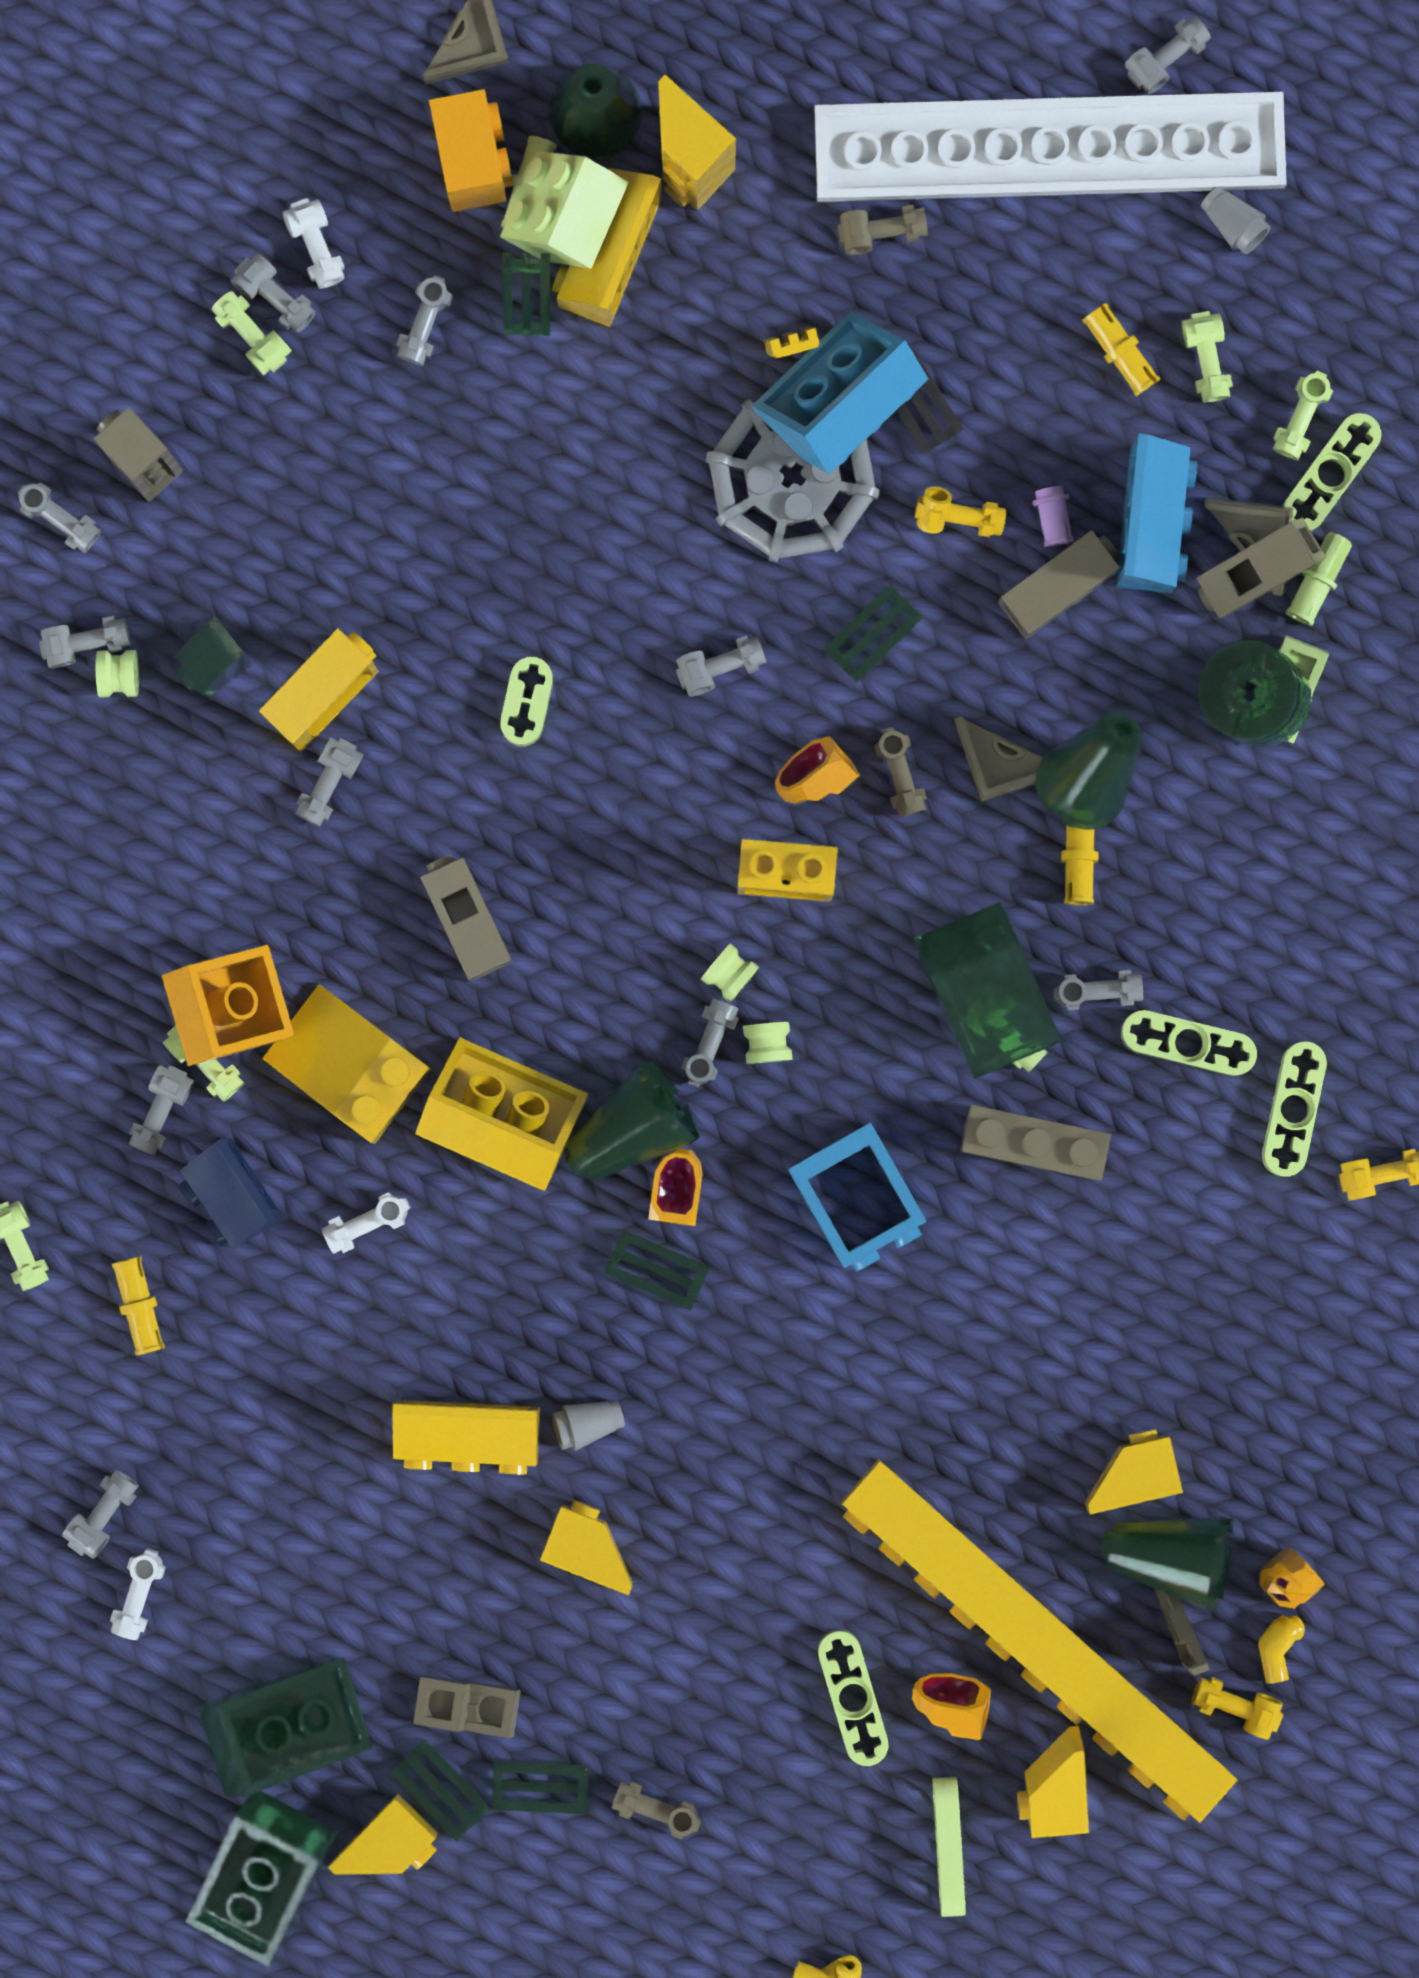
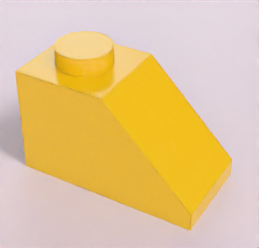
[1084,1429,1183,1515]
[540,1500,633,1596]
[1017,1726,1089,1838]
[328,1793,438,1875]

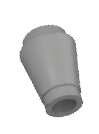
[1201,187,1271,254]
[552,1400,625,1451]

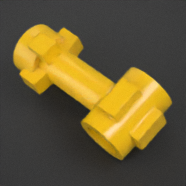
[915,486,1006,538]
[1338,1149,1419,1201]
[1191,1677,1283,1740]

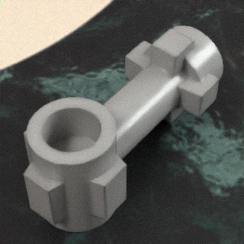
[1124,16,1211,95]
[231,253,316,333]
[396,275,453,366]
[17,482,101,553]
[39,616,131,669]
[676,635,767,697]
[295,737,364,827]
[1052,970,1143,1011]
[681,998,739,1088]
[129,1065,194,1155]
[62,1470,139,1559]

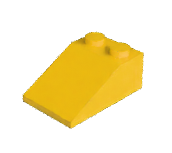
[262,984,432,1144]

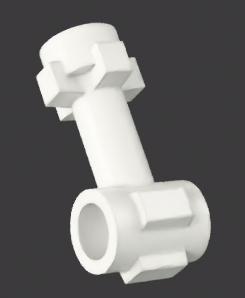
[283,198,345,289]
[321,1192,411,1254]
[110,1548,166,1640]

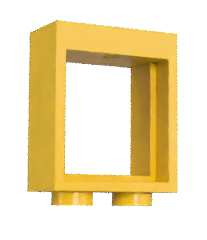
[259,628,379,753]
[737,839,838,902]

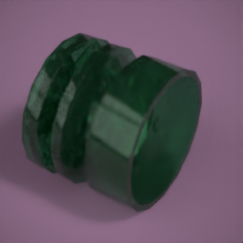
[1198,641,1311,748]

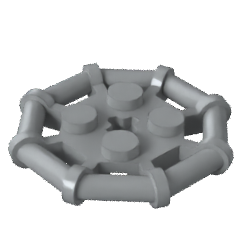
[705,399,880,563]

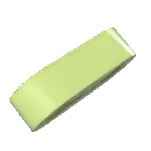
[500,657,553,746]

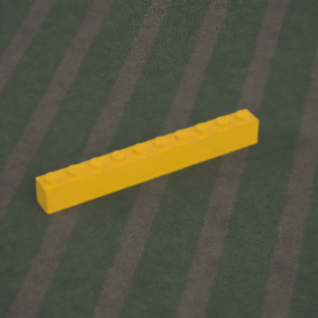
[841,1459,1237,1823]

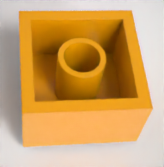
[429,89,513,212]
[161,945,295,1066]

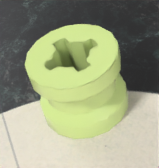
[96,650,139,698]
[701,943,759,1003]
[743,1022,793,1064]

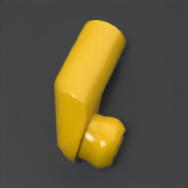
[1258,1615,1305,1684]
[792,1954,862,1978]

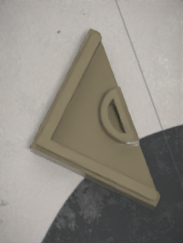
[423,0,508,85]
[1204,498,1293,596]
[953,716,1064,802]
[1154,1579,1210,1676]

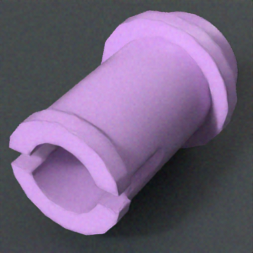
[1032,486,1074,547]

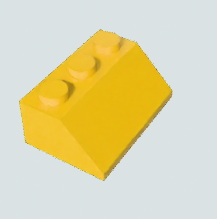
[658,75,736,211]
[552,168,662,327]
[415,1037,589,1191]
[392,1400,541,1474]

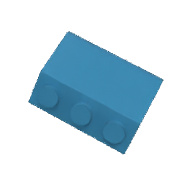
[752,311,928,475]
[1116,434,1197,593]

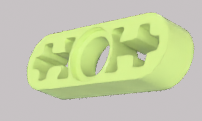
[1283,413,1381,532]
[1121,1010,1257,1076]
[1262,1042,1327,1177]
[818,1629,888,1766]
[932,1777,965,1917]

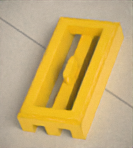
[763,327,820,359]

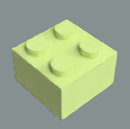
[500,151,629,269]

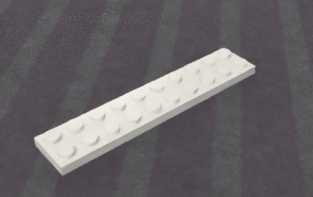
[814,92,1286,202]

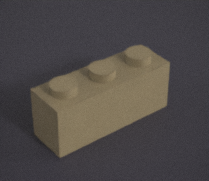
[94,407,183,502]
[959,1105,1111,1181]

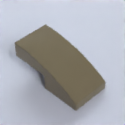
[413,1676,521,1738]

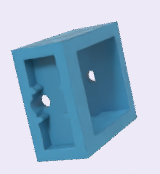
[787,1122,927,1272]

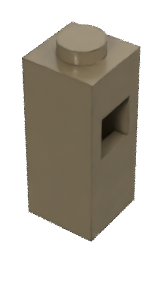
[1196,517,1326,619]
[998,530,1120,640]
[420,854,513,982]

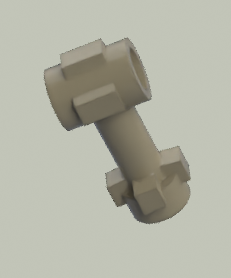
[837,205,928,255]
[874,727,927,818]
[611,1781,702,1840]

